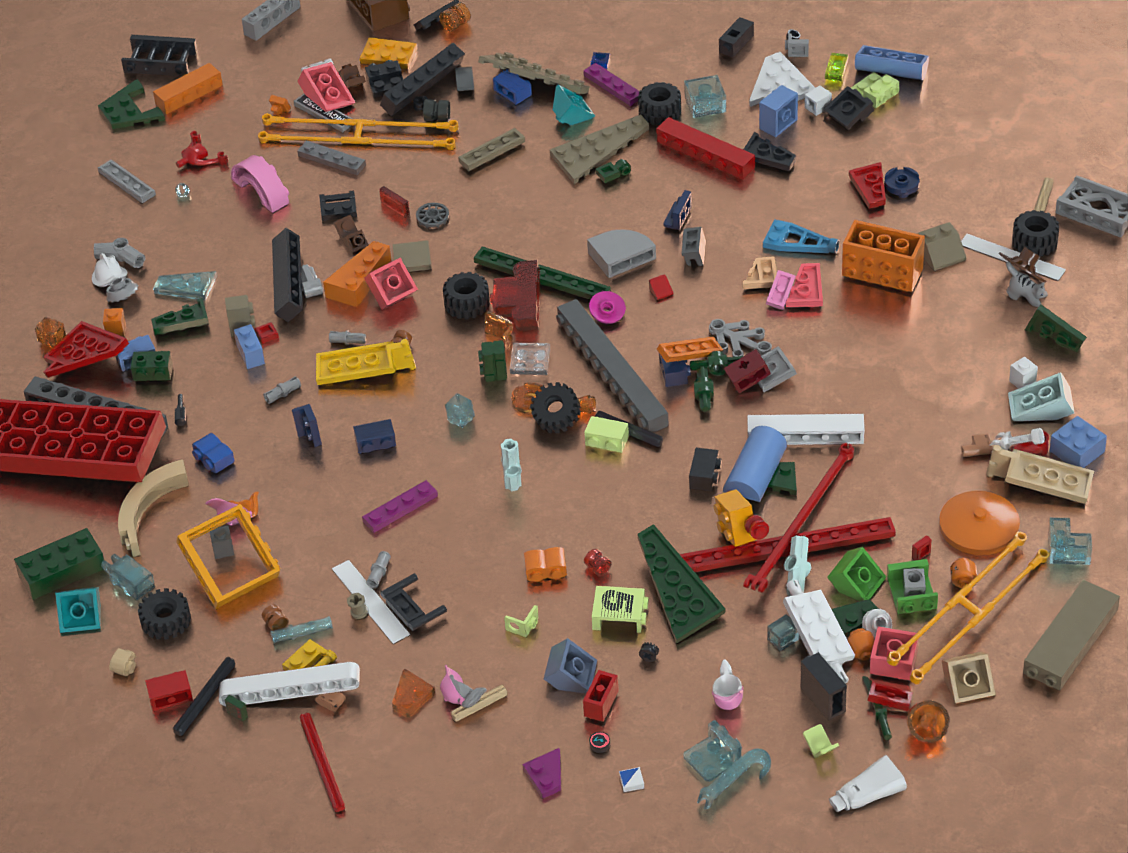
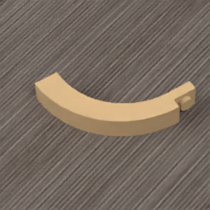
[118,459,189,557]

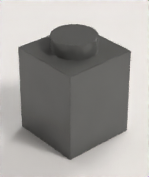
[210,525,234,559]

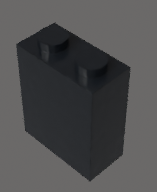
[800,652,847,721]

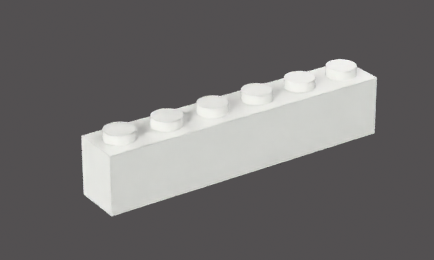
[748,414,865,445]

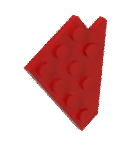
[43,321,129,378]

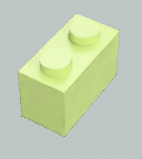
[584,416,629,453]

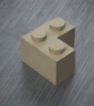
[225,295,256,337]

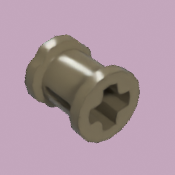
[347,593,368,619]

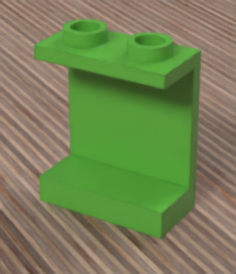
[887,559,938,614]

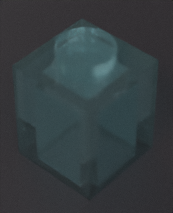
[767,614,799,651]

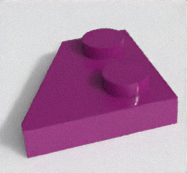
[522,748,561,799]

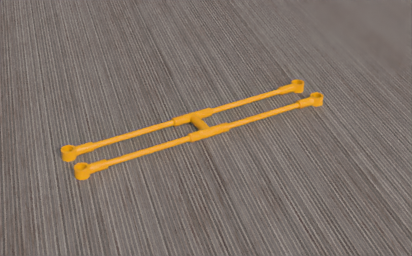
[258,113,459,150]
[887,532,1049,684]

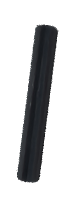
[595,411,663,447]

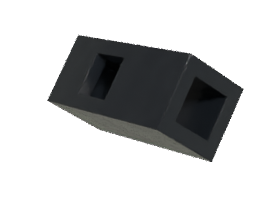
[719,17,754,57]

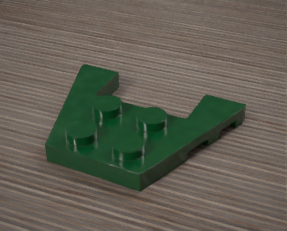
[98,79,165,129]

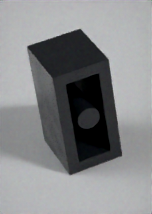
[689,447,722,491]

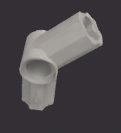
[94,238,146,268]

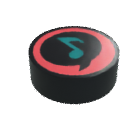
[589,732,611,753]

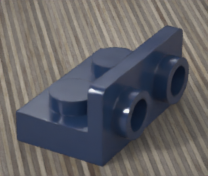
[663,190,692,230]
[292,404,322,447]

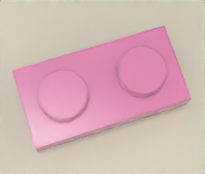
[766,270,796,310]

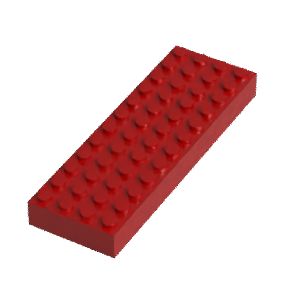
[0,399,166,482]

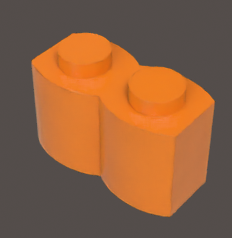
[524,547,567,581]

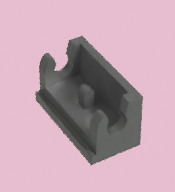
[681,227,706,266]

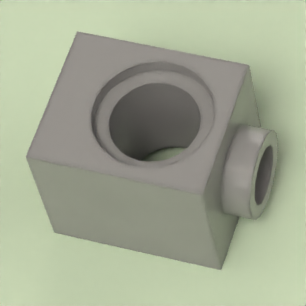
[903,568,926,597]

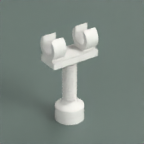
[990,428,1044,451]

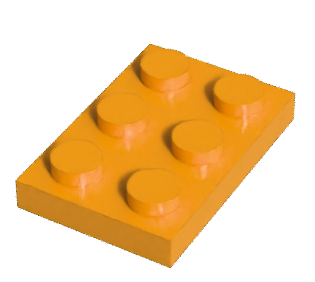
[359,38,417,69]

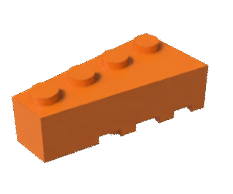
[323,241,392,307]

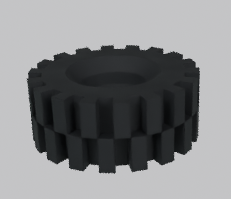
[530,382,581,433]
[138,588,191,640]

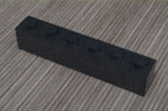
[380,43,465,117]
[272,228,303,322]

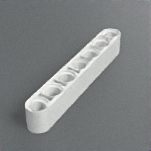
[219,662,360,706]

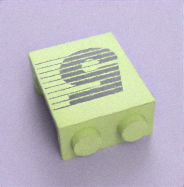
[592,586,649,633]

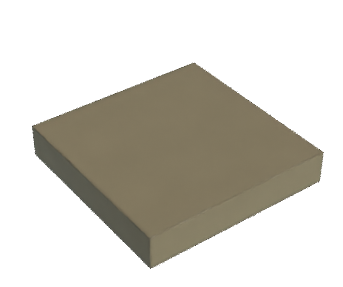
[393,240,432,272]

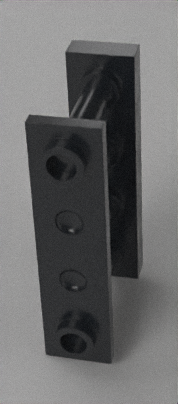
[121,34,198,76]

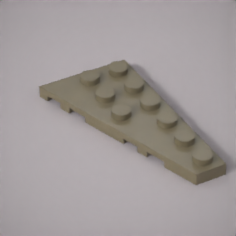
[478,52,590,94]
[549,114,649,185]

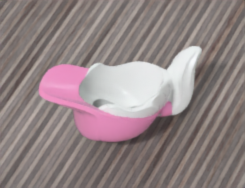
[712,659,743,710]

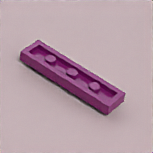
[583,63,639,106]
[362,480,438,533]

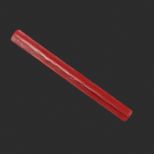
[300,712,345,812]

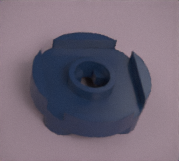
[884,167,920,198]

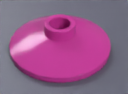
[589,291,626,324]

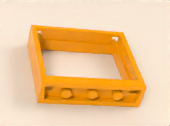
[176,504,281,609]

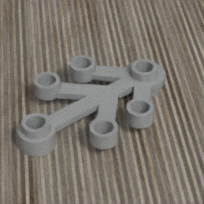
[709,319,772,357]

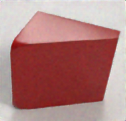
[649,274,674,300]

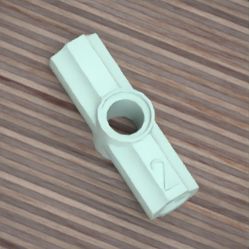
[501,439,522,491]
[784,535,811,596]

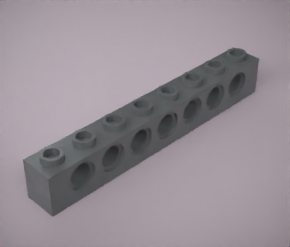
[23,376,168,438]

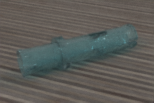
[270,616,333,644]

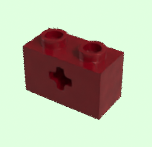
[724,349,771,394]

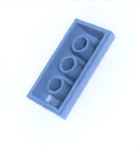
[855,45,929,80]
[723,426,787,502]

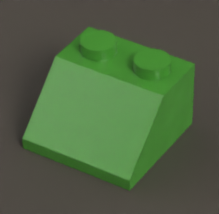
[827,547,887,602]

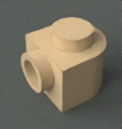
[109,648,136,676]

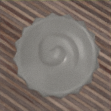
[106,277,139,303]

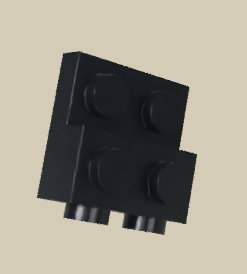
[365,60,403,98]
[823,86,874,130]

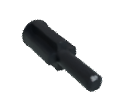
[175,394,186,426]

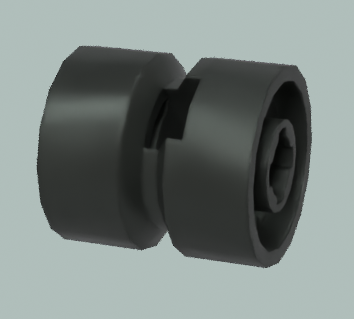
[423,99,451,122]

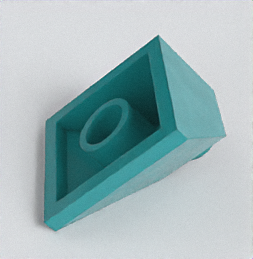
[552,85,595,125]
[55,587,101,633]

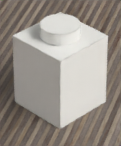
[805,86,832,116]
[1009,357,1038,389]

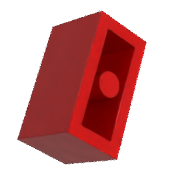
[145,670,193,712]
[583,670,619,722]

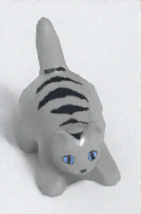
[1006,262,1048,307]

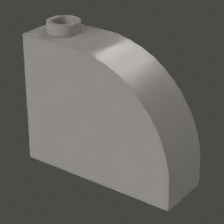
[587,230,656,278]

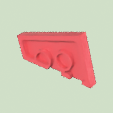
[786,263,823,307]

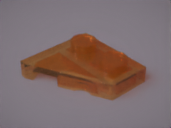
[392,669,435,718]

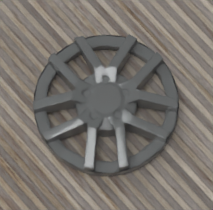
[416,203,449,228]

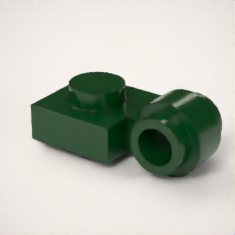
[596,159,631,183]

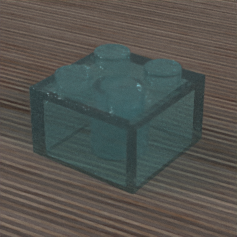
[684,75,726,118]

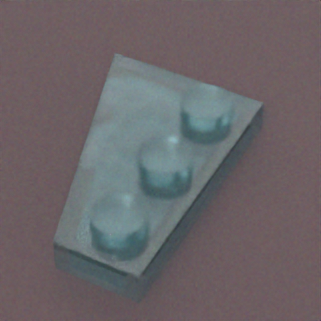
[153,271,217,301]

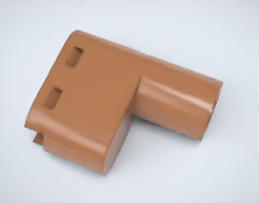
[961,433,993,457]
[315,692,346,712]

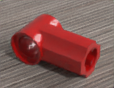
[1010,431,1049,456]

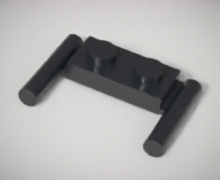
[380,573,447,631]

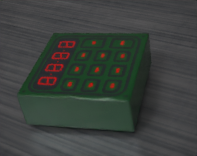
[225,695,248,721]

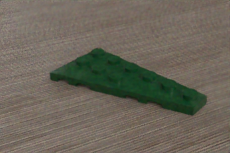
[637,524,726,644]

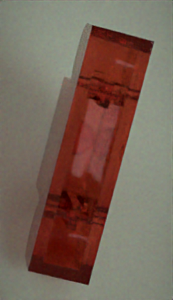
[490,260,540,331]

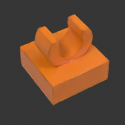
[269,95,291,117]

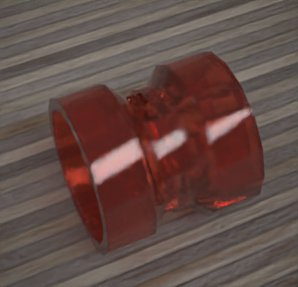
[584,549,612,576]

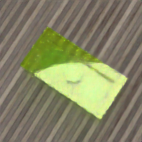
[825,53,848,81]

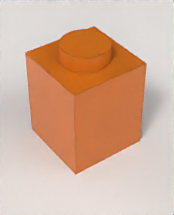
[103,308,126,337]

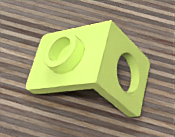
[504,605,539,637]
[803,724,839,758]

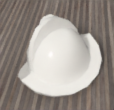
[92,253,128,287]

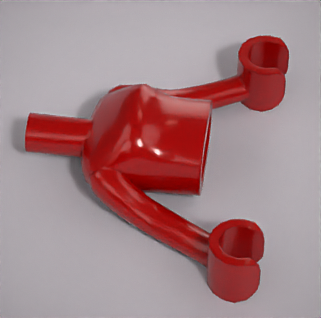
[176,131,228,168]

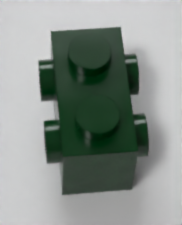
[131,351,173,381]

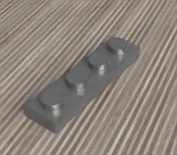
[297,140,366,175]

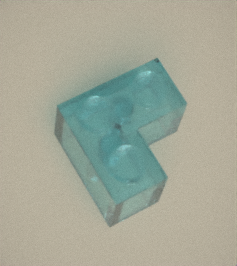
[1048,517,1092,565]

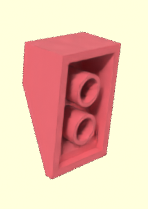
[297,62,355,112]

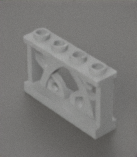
[1055,175,1128,237]

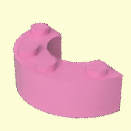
[231,155,289,213]

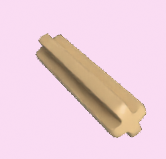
[1034,177,1054,211]
[451,685,507,722]

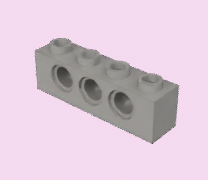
[242,0,301,41]

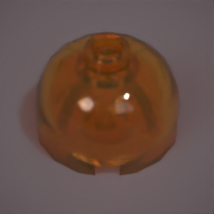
[906,700,950,743]

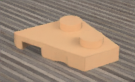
[743,257,777,289]

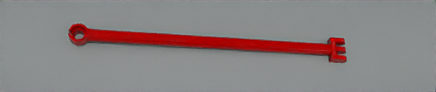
[743,443,854,593]

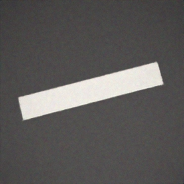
[961,234,1066,280]
[332,560,410,644]

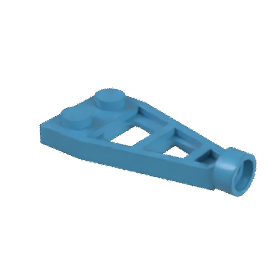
[763,219,840,253]

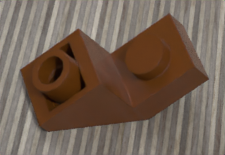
[338,64,366,89]
[333,215,369,253]

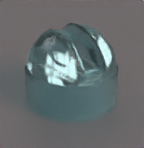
[175,183,190,198]

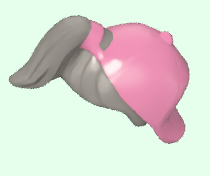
[440,665,487,708]

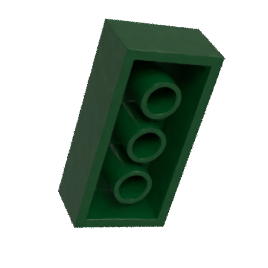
[14,528,106,600]

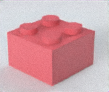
[364,258,418,310]
[870,626,919,680]

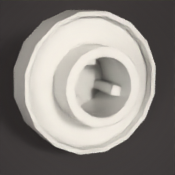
[862,609,892,639]

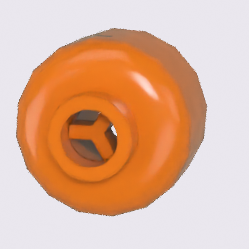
[950,558,977,588]
[847,628,875,661]

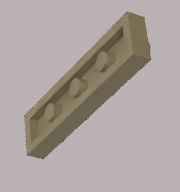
[458,128,525,171]

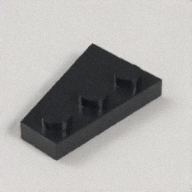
[743,132,796,171]

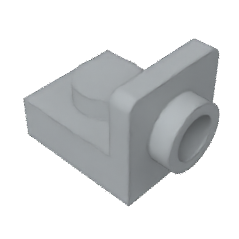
[785,34,809,57]

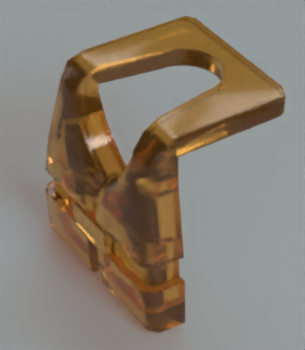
[485,311,513,353]

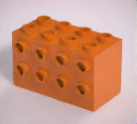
[842,220,925,292]

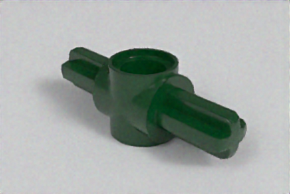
[690,351,743,376]
[694,366,714,413]

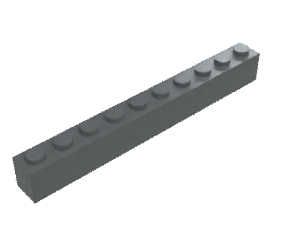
[556,299,669,433]

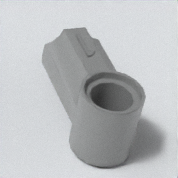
[301,264,323,298]

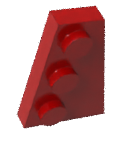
[848,162,886,209]

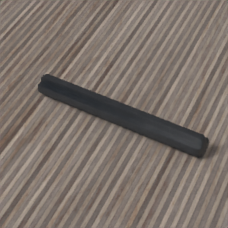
[173,657,236,736]

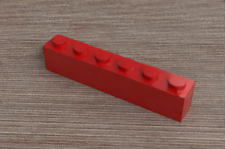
[656,117,755,180]

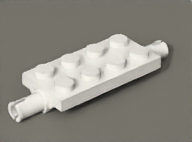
[783,580,855,684]

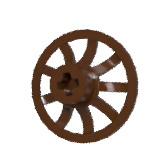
[998,247,1047,283]

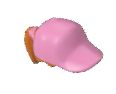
[205,491,259,526]

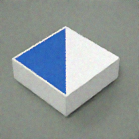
[619,767,644,792]

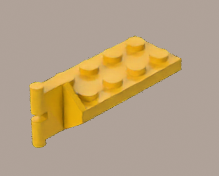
[316,339,416,385]

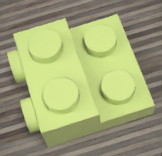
[851,72,899,108]

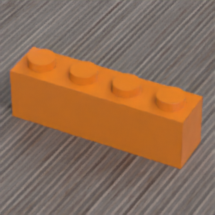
[153,63,223,114]

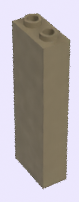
[1023,580,1120,690]

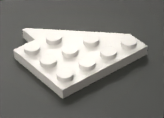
[749,52,815,107]

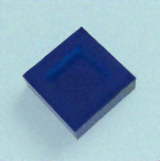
[591,52,610,69]

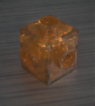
[35,317,66,347]

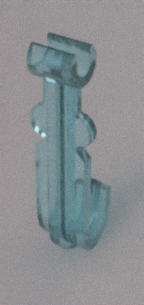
[697,748,771,809]

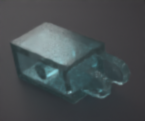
[101,554,155,600]

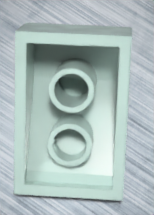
[1008,372,1074,421]

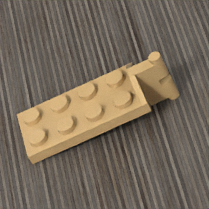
[986,445,1094,504]

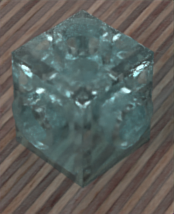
[445,393,475,428]

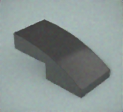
[455,66,474,91]

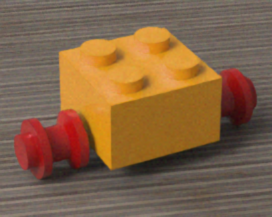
[714,489,769,547]

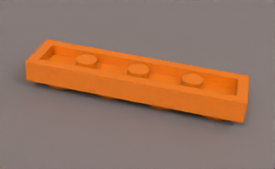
[657,337,723,363]

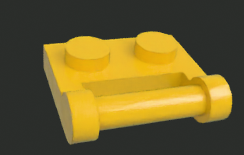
[282,639,337,671]

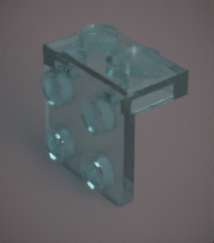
[683,720,742,782]

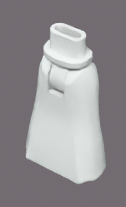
[829,755,907,812]

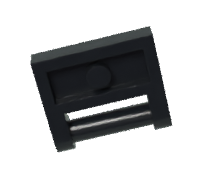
[319,190,357,221]

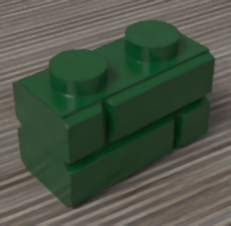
[478,340,507,382]

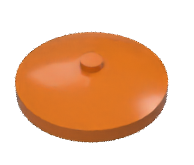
[939,491,1020,555]

